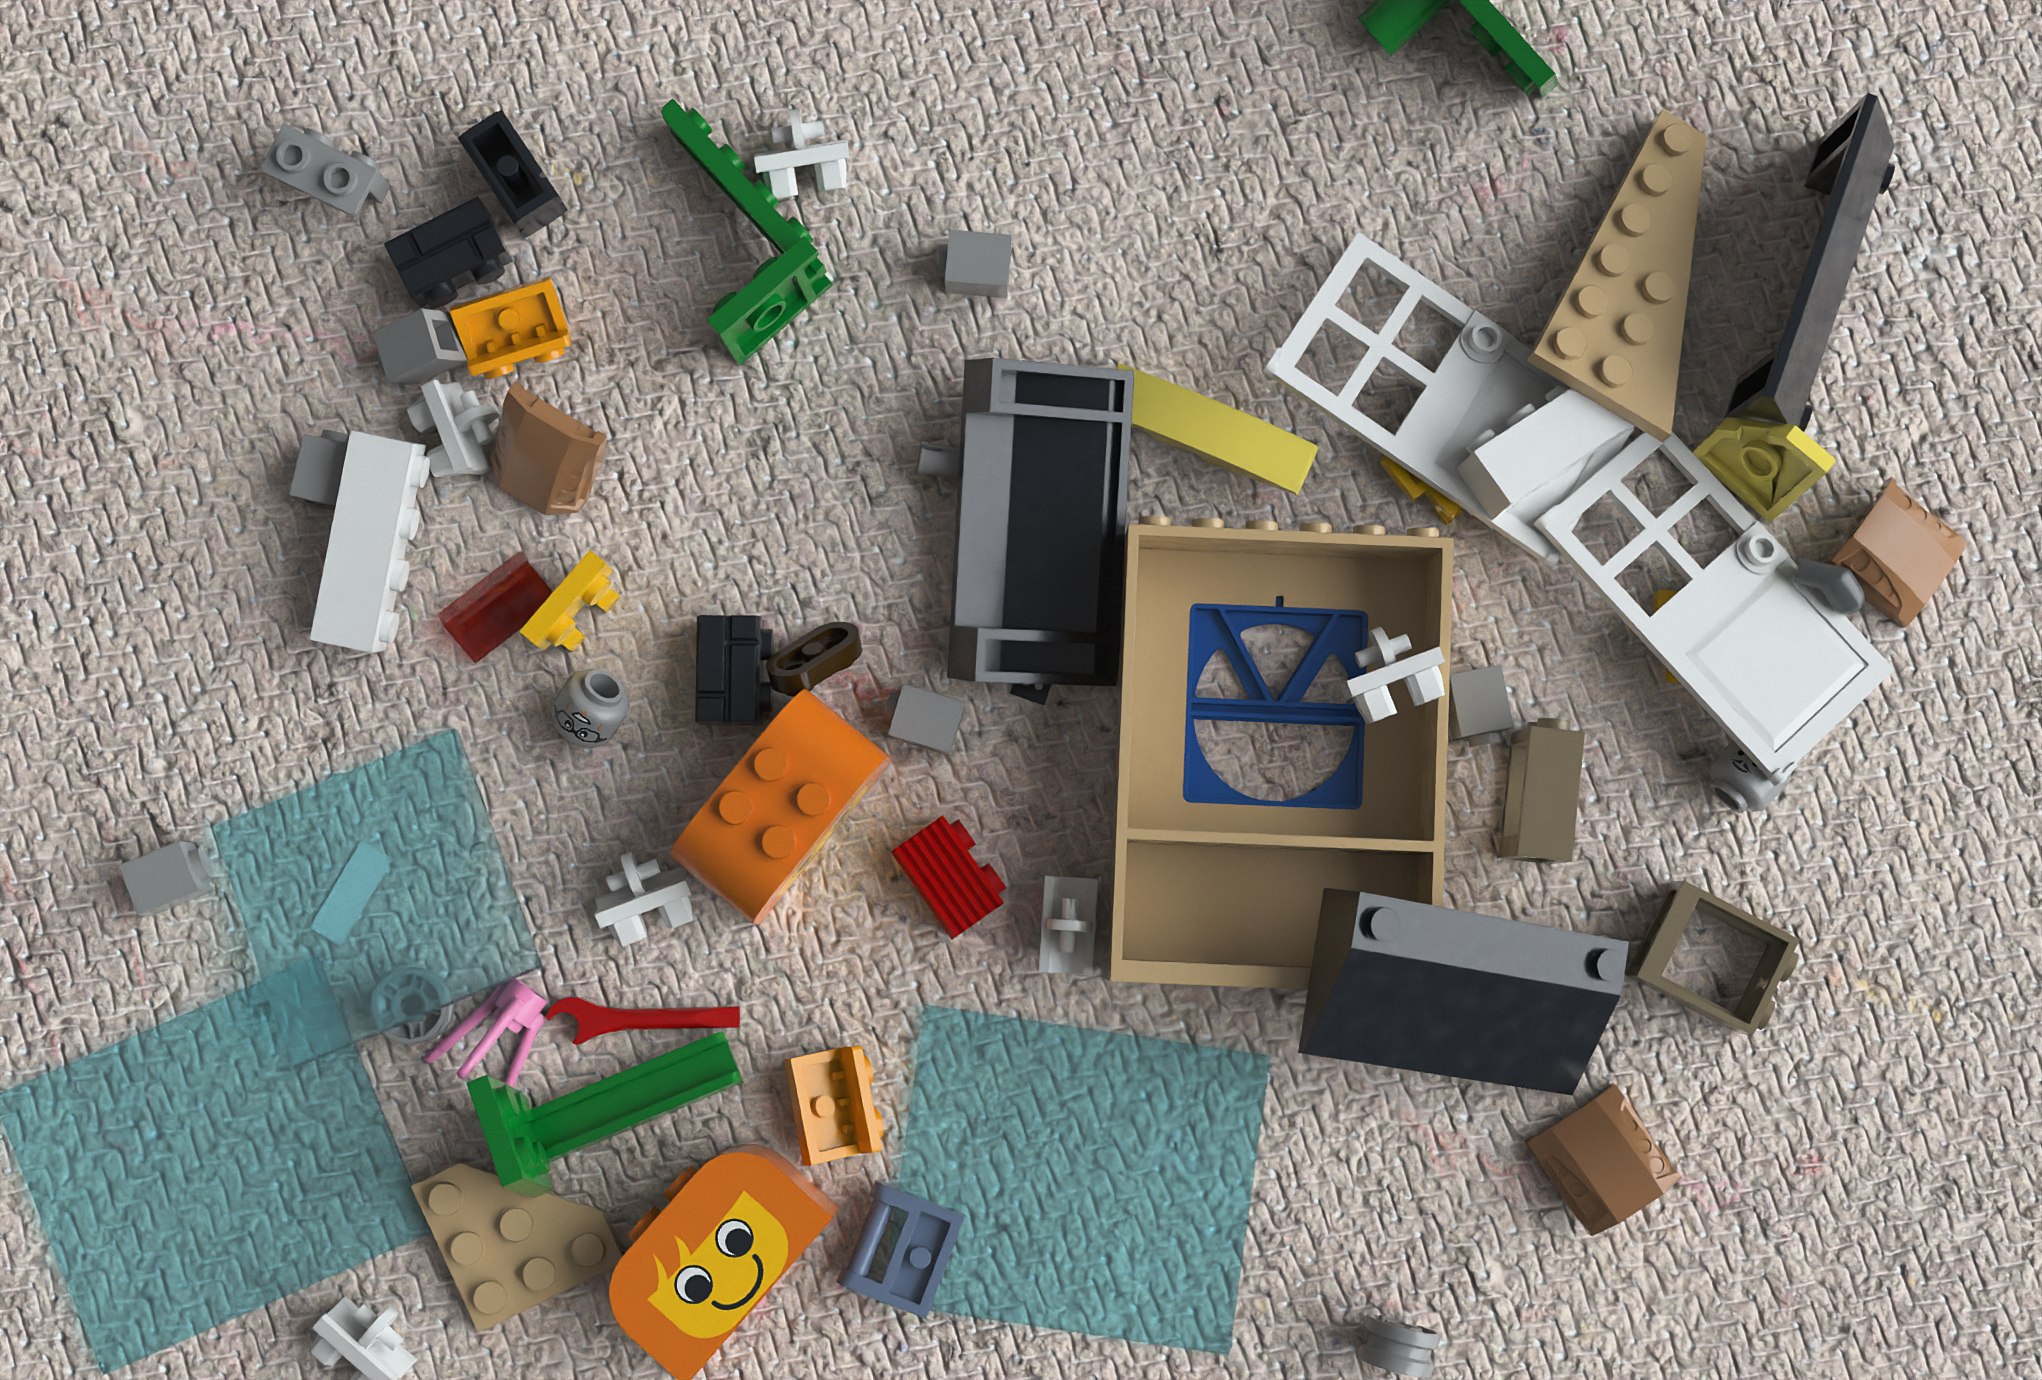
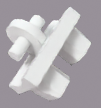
[754,109,850,198]
[407,380,500,478]
[1340,627,1445,724]
[594,851,693,947]
[1039,875,1098,975]
[310,1296,417,1380]

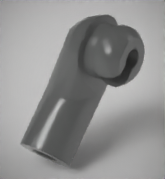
[1794,557,1865,615]

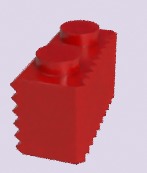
[891,815,1007,940]

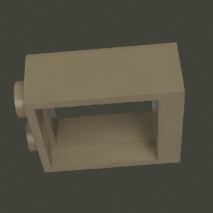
[1498,718,1585,864]
[1625,880,1800,1036]

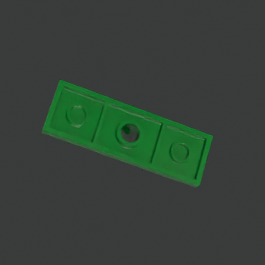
[1357,0,1559,98]

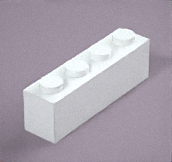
[1455,382,1635,520]
[310,430,430,653]

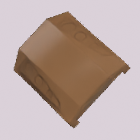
[489,381,607,515]
[1825,477,1968,628]
[1524,1083,1681,1236]

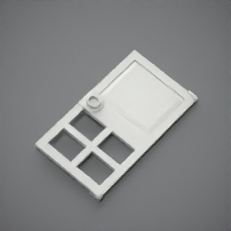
[1262,232,1634,569]
[1534,431,1895,786]

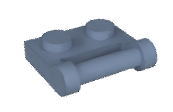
[836,1180,965,1319]

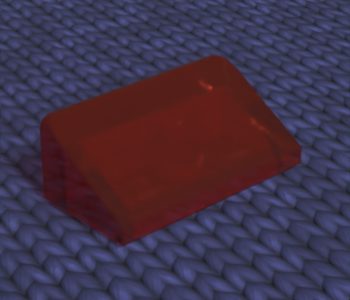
[438,551,553,664]

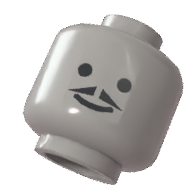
[1710,740,1791,813]

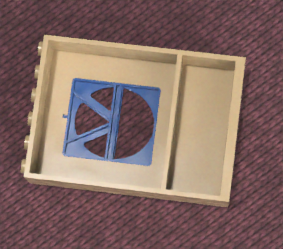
[1106,516,1454,990]

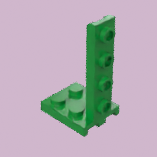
[661,98,833,366]
[466,1032,744,1198]

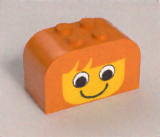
[669,688,893,925]
[609,1144,839,1380]

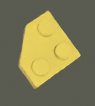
[1692,417,1836,523]

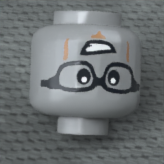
[550,669,630,748]

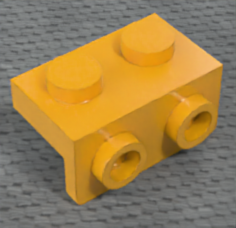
[450,275,572,379]
[783,1045,883,1166]

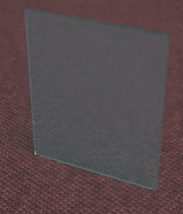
[0,957,432,1375]
[881,1004,1272,1355]

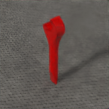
[546,997,740,1045]

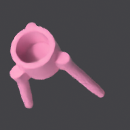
[424,977,548,1087]

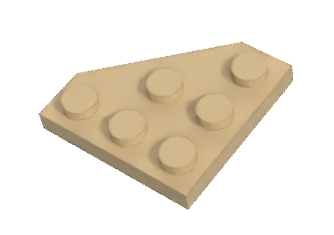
[411,1161,625,1333]

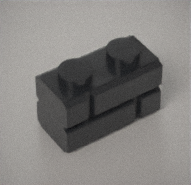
[458,110,568,238]
[384,196,513,308]
[695,615,774,726]

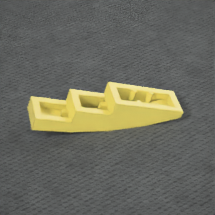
[1116,363,1319,496]

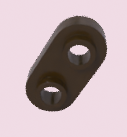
[766,622,863,697]

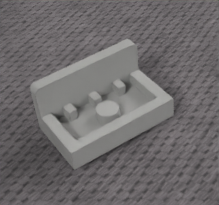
[261,123,391,216]

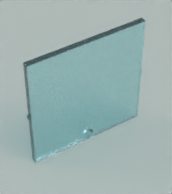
[212,728,543,1068]

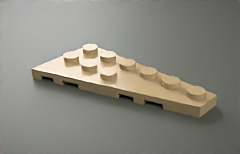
[1526,109,1707,442]

